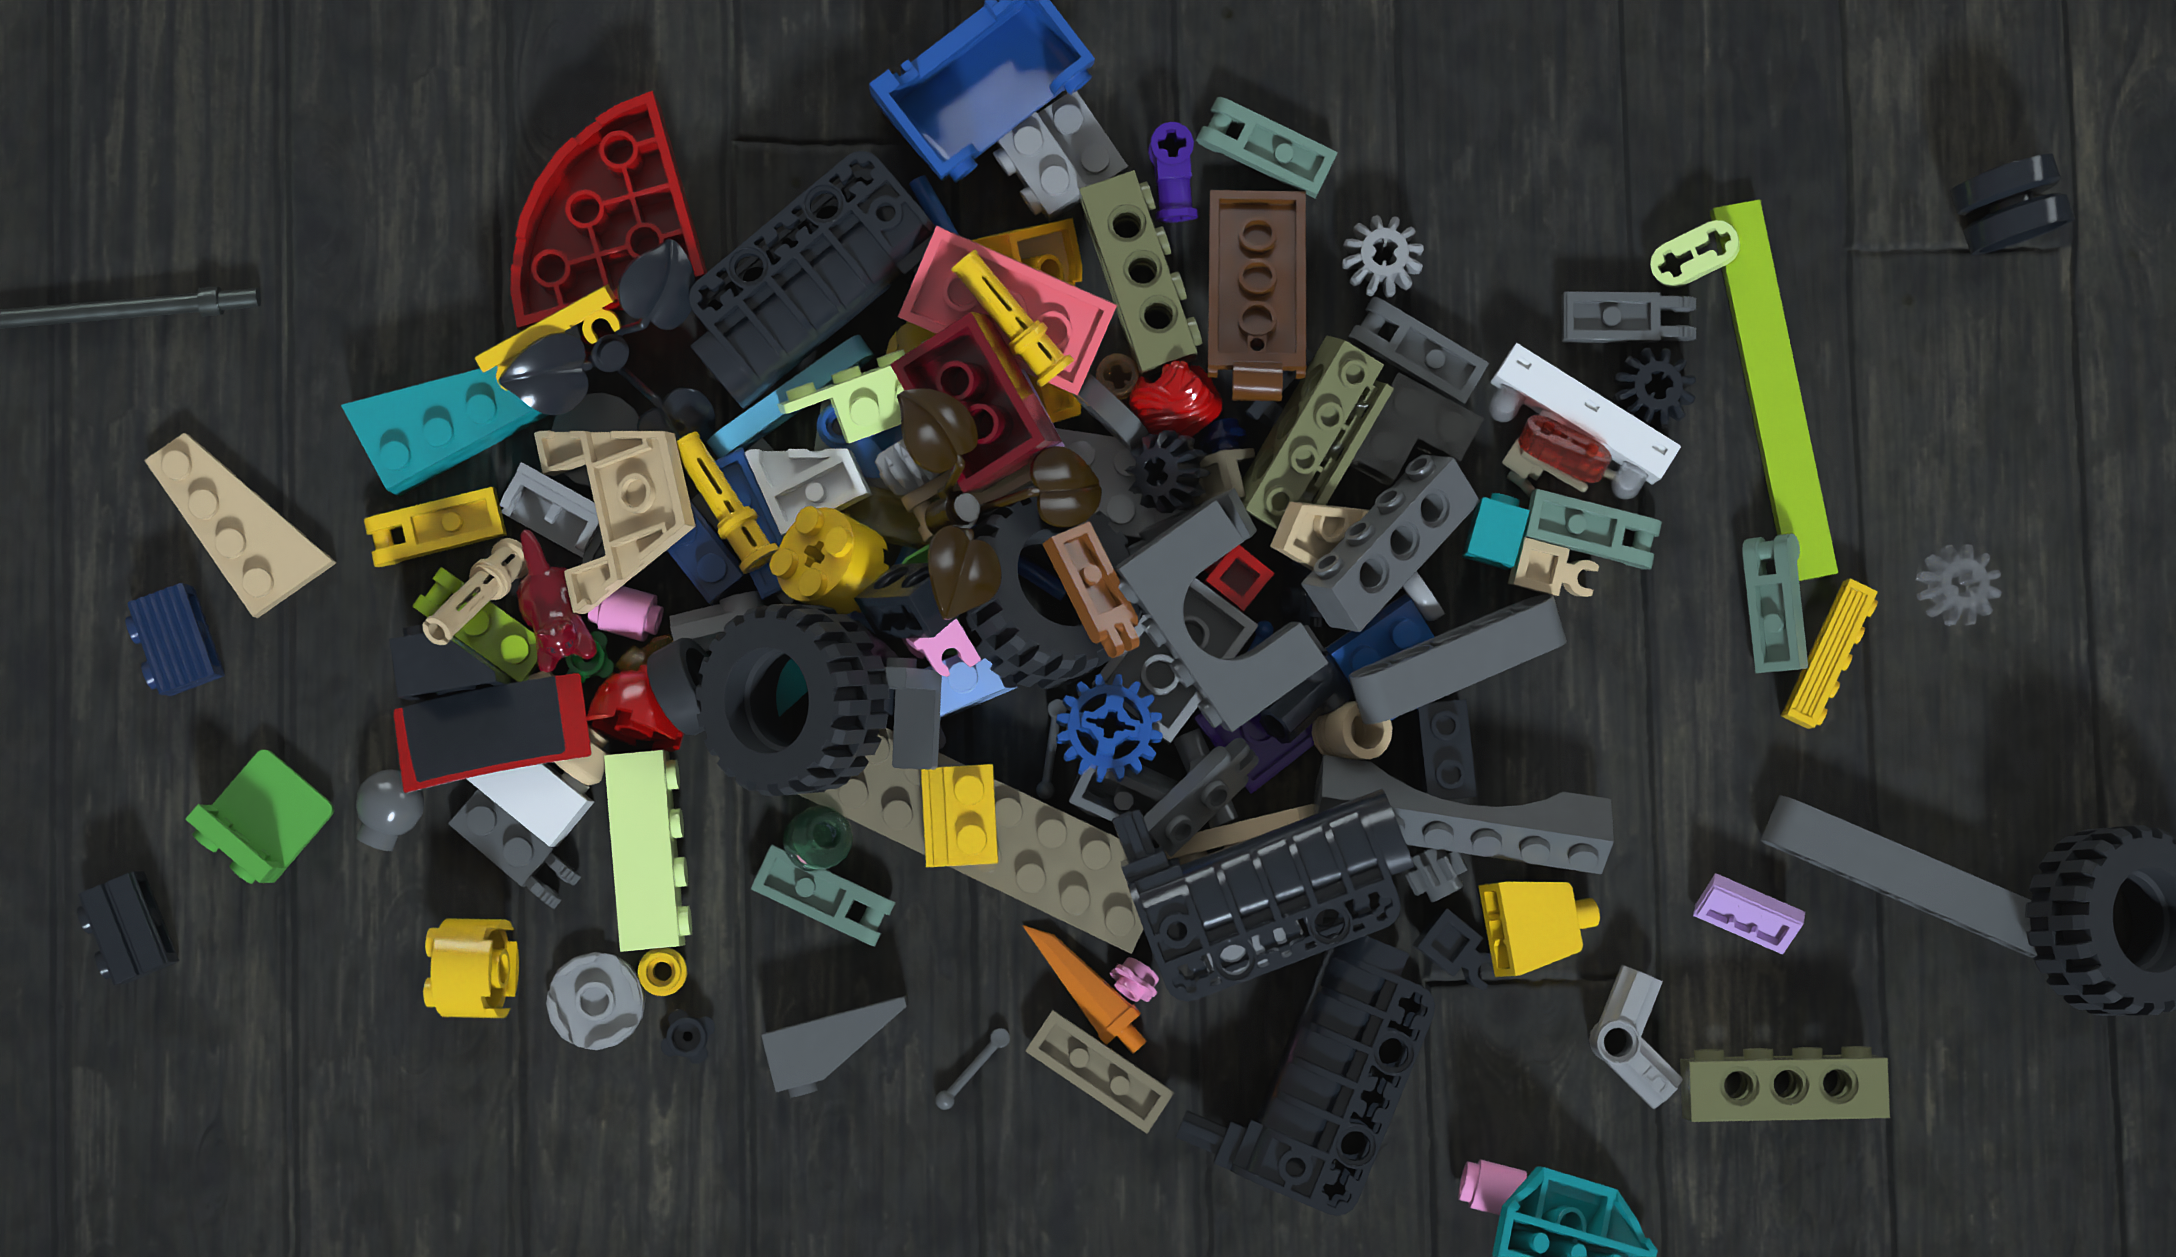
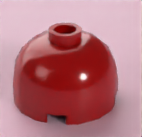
[587,665,684,752]

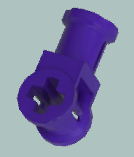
[1148,122,1198,223]

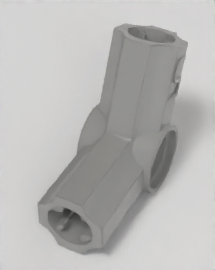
[1589,965,1683,1109]

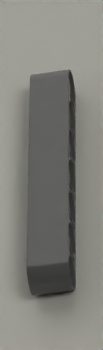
[1761,795,2037,958]

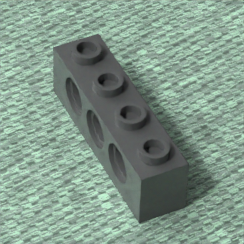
[1301,454,1480,632]

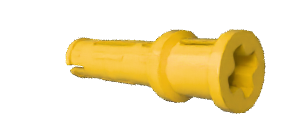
[951,249,1074,388]
[677,432,779,574]

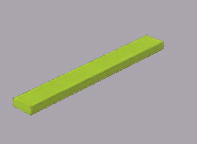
[1710,199,1838,581]

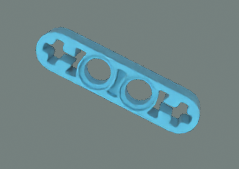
[707,335,874,459]

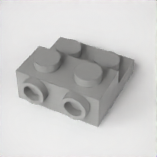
[993,91,1128,223]

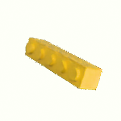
[1781,578,1878,729]

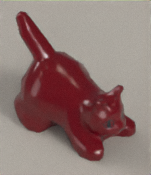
[517,530,597,673]

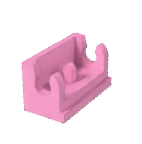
[901,618,981,677]

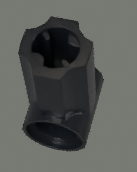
[1259,651,1354,744]

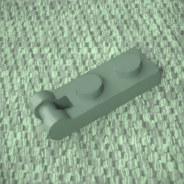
[1196,97,1338,199]
[1523,489,1662,569]
[1742,533,1809,673]
[751,845,896,947]

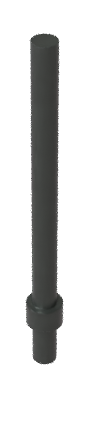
[0,286,261,329]

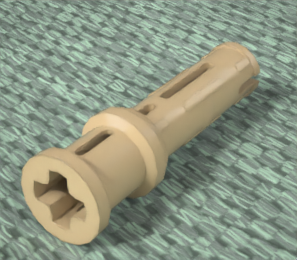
[423,538,528,645]

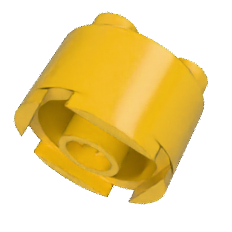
[770,506,889,614]
[423,919,519,1018]

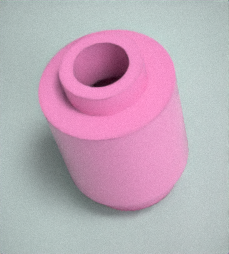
[588,586,664,642]
[1458,1159,1527,1215]

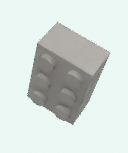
[1092,578,1258,745]

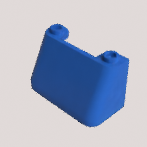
[869,0,1095,183]

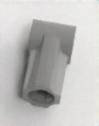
[669,591,765,652]

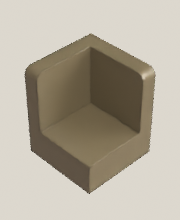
[1193,448,1256,505]

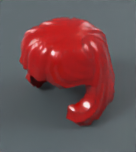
[1129,360,1222,437]

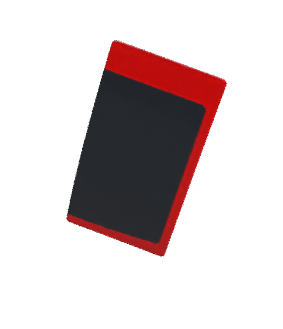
[393,673,592,793]

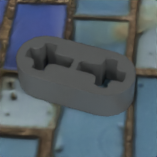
[1072,373,1149,451]

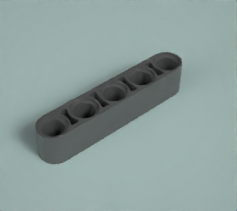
[1349,594,1567,724]

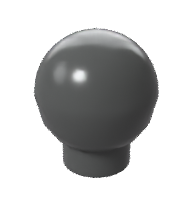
[356,769,425,851]

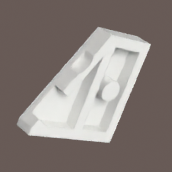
[745,449,872,536]

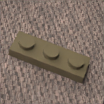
[1025,1010,1174,1133]

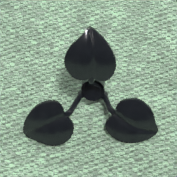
[498,238,715,468]

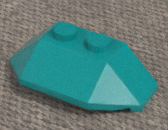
[1492,1166,1658,1257]

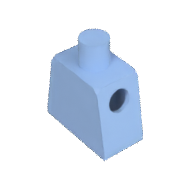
[925,655,1018,720]

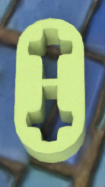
[1650,220,1740,288]

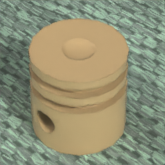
[1312,701,1392,760]

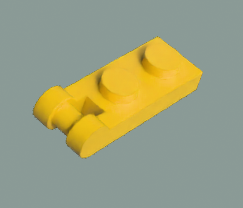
[364,487,507,567]

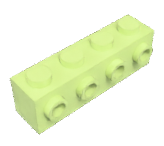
[604,750,692,952]

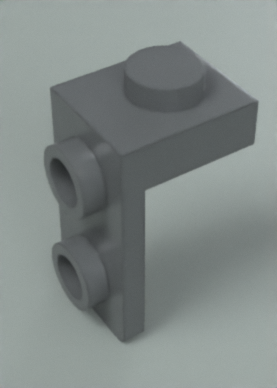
[881,658,942,770]

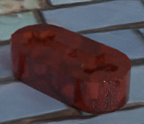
[1518,415,1612,483]

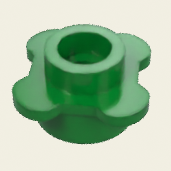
[566,631,614,684]

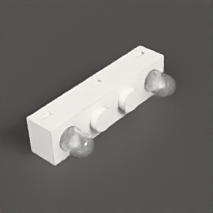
[1489,343,1681,499]

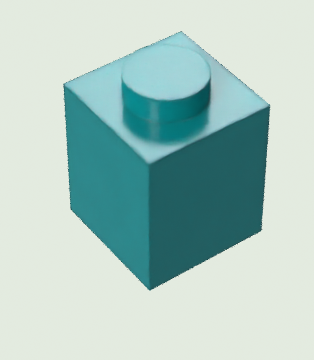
[1462,493,1530,571]

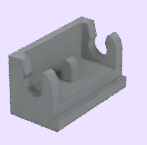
[499,462,600,558]

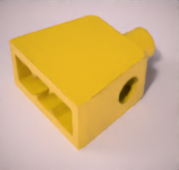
[1478,882,1600,977]

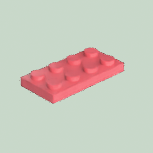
[898,226,1117,395]

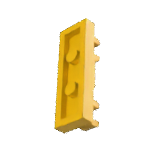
[475,284,621,391]

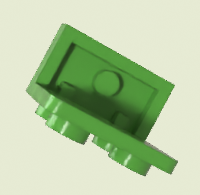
[185,750,334,884]

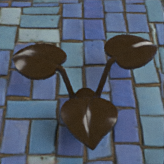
[897,388,1102,620]

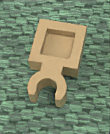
[1508,537,1599,597]

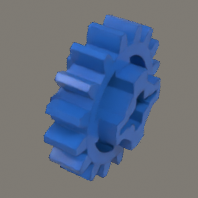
[1056,674,1163,782]

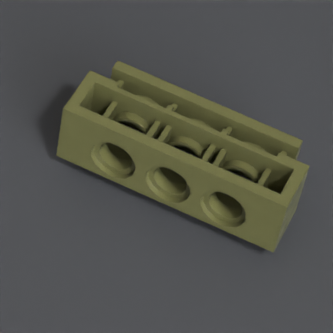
[1079,170,1203,377]
[1240,336,1394,529]
[1680,1046,1890,1122]

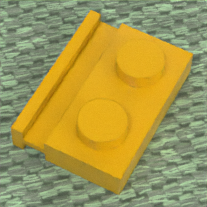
[921,764,998,867]

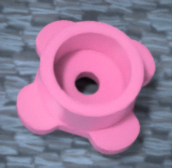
[1110,957,1159,1002]

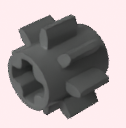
[1405,848,1468,902]

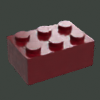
[890,312,1062,493]

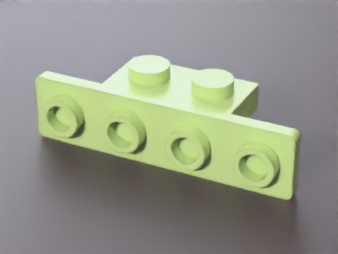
[777,339,928,443]

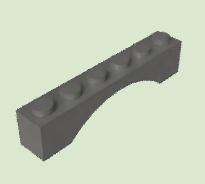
[1313,755,1614,874]

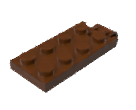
[1208,190,1306,401]

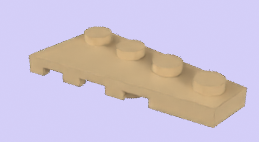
[144,433,337,618]

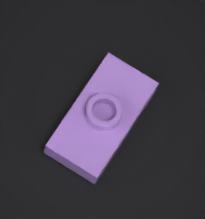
[1693,873,1805,954]

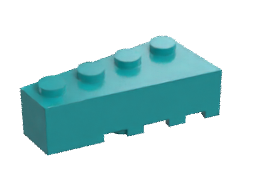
[341,366,548,496]

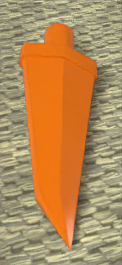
[1022,925,1147,1054]

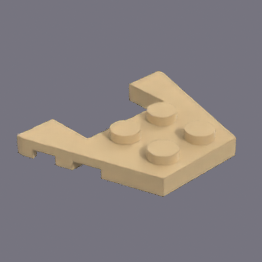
[534,431,696,614]

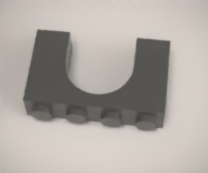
[1114,500,1328,732]

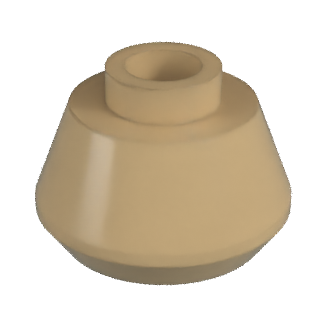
[555,724,610,786]

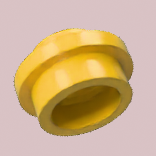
[638,947,687,996]

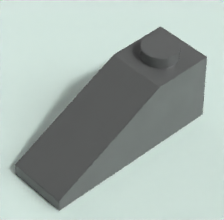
[761,995,909,1098]

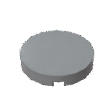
[546,952,646,1050]

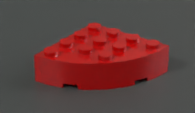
[510,91,707,331]

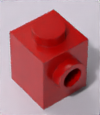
[1204,545,1274,613]

